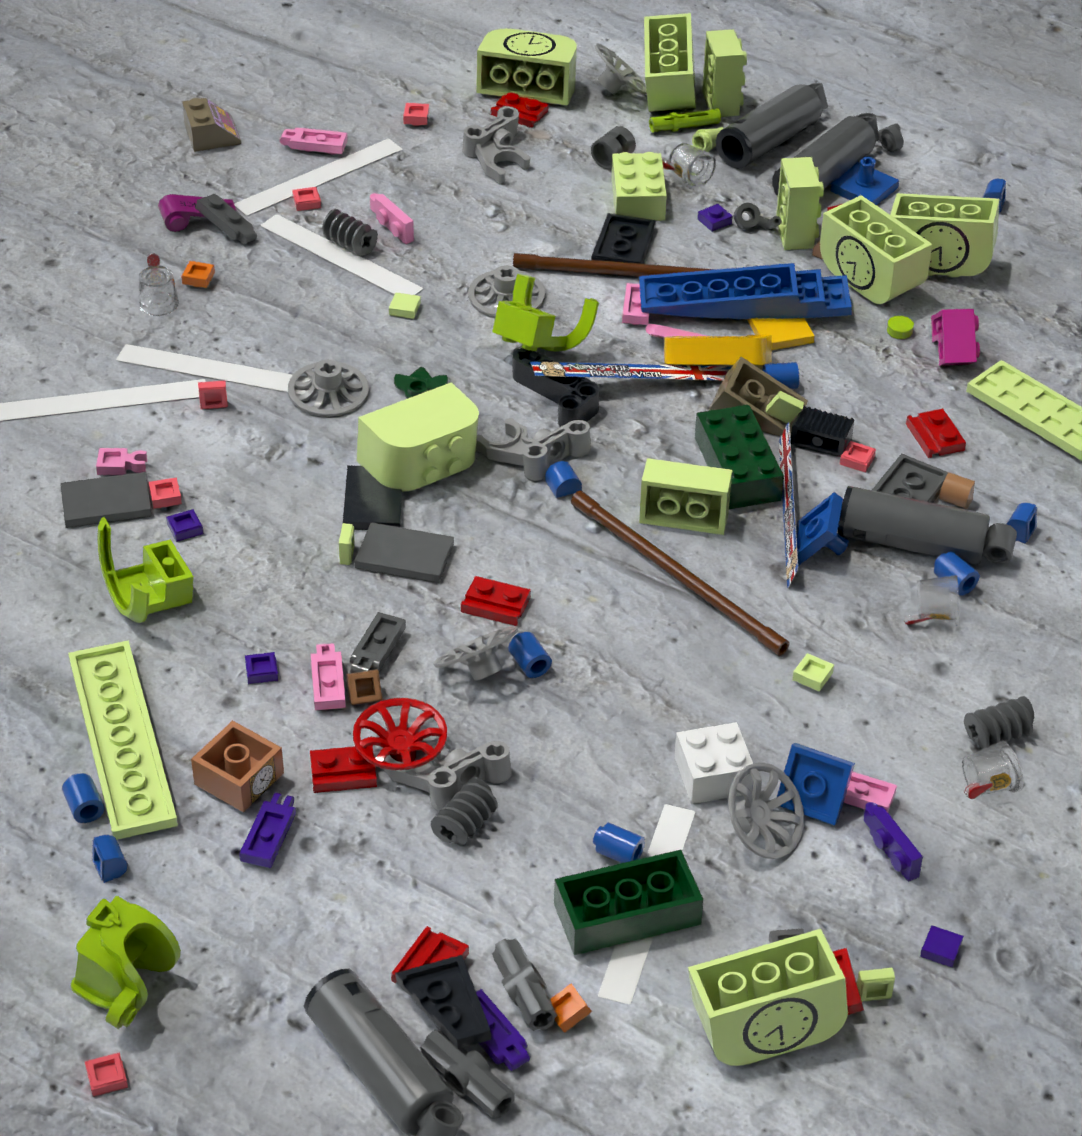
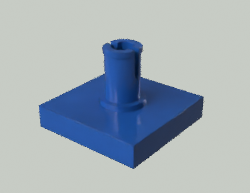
[830,157,899,206]
[796,492,848,566]
[777,743,855,826]

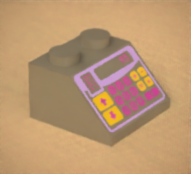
[182,98,241,152]

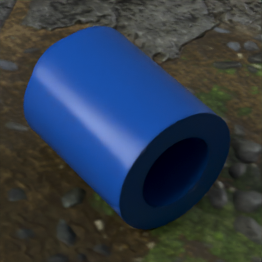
[762,362,799,389]
[934,552,980,596]
[508,632,552,678]
[62,773,105,823]
[593,822,645,863]

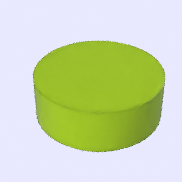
[887,316,914,339]

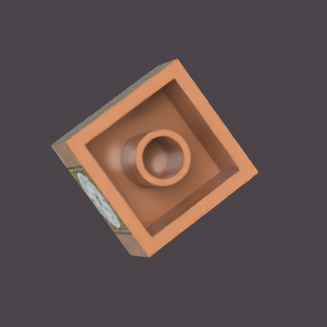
[191,720,284,812]

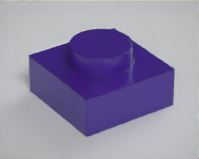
[697,204,733,232]

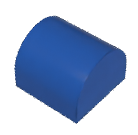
[982,179,1006,214]
[545,461,582,498]
[1007,503,1037,544]
[92,835,128,883]

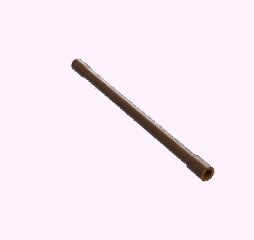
[513,253,717,276]
[571,490,790,656]

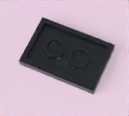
[591,213,656,264]
[343,465,403,530]

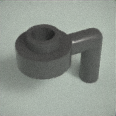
[878,123,904,152]
[734,203,782,230]

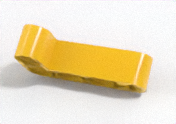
[664,335,772,365]

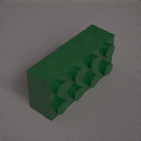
[695,404,784,509]
[554,849,704,955]

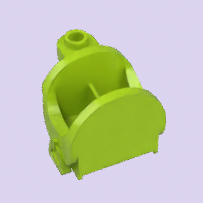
[70,895,180,1029]

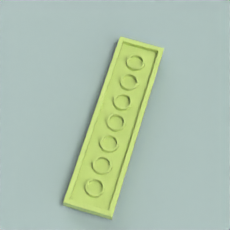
[68,640,178,840]

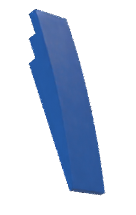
[639,263,852,319]

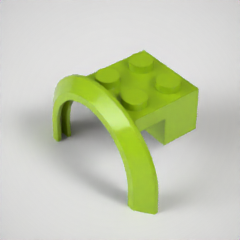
[492,273,599,352]
[97,517,194,623]

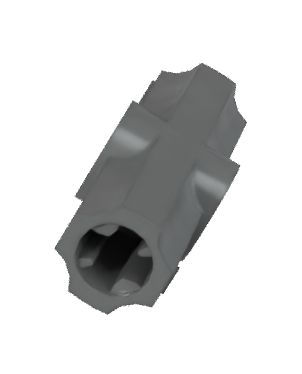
[492,938,557,1031]
[420,1029,515,1118]

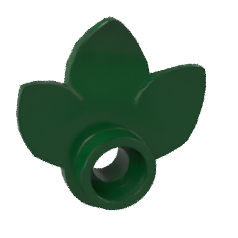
[394,367,448,399]

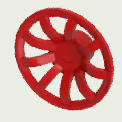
[353,698,447,770]

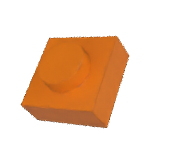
[181,261,215,288]
[550,983,592,1033]

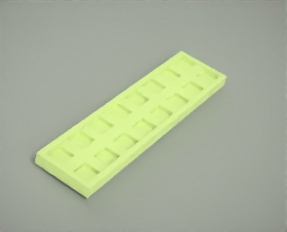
[966,360,1082,461]

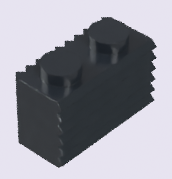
[790,405,854,457]

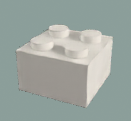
[674,722,753,804]

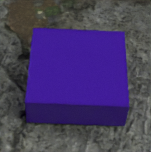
[166,509,204,542]
[245,652,278,684]
[920,925,964,968]

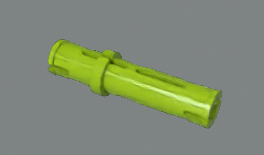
[649,108,721,133]

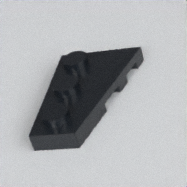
[395,955,492,1049]

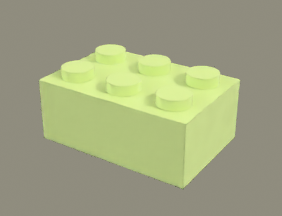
[702,29,747,117]
[611,152,667,221]
[776,157,824,250]
[639,458,732,535]

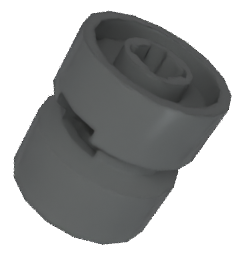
[591,126,636,169]

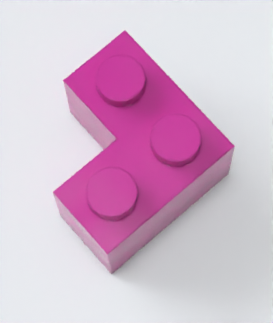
[931,309,980,366]

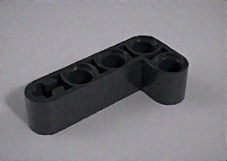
[512,348,600,427]

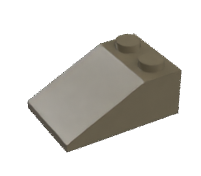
[709,357,808,438]

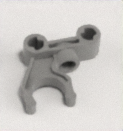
[462,106,531,184]
[476,418,591,481]
[381,737,511,811]

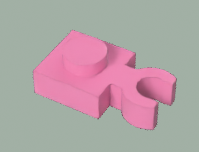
[96,448,148,475]

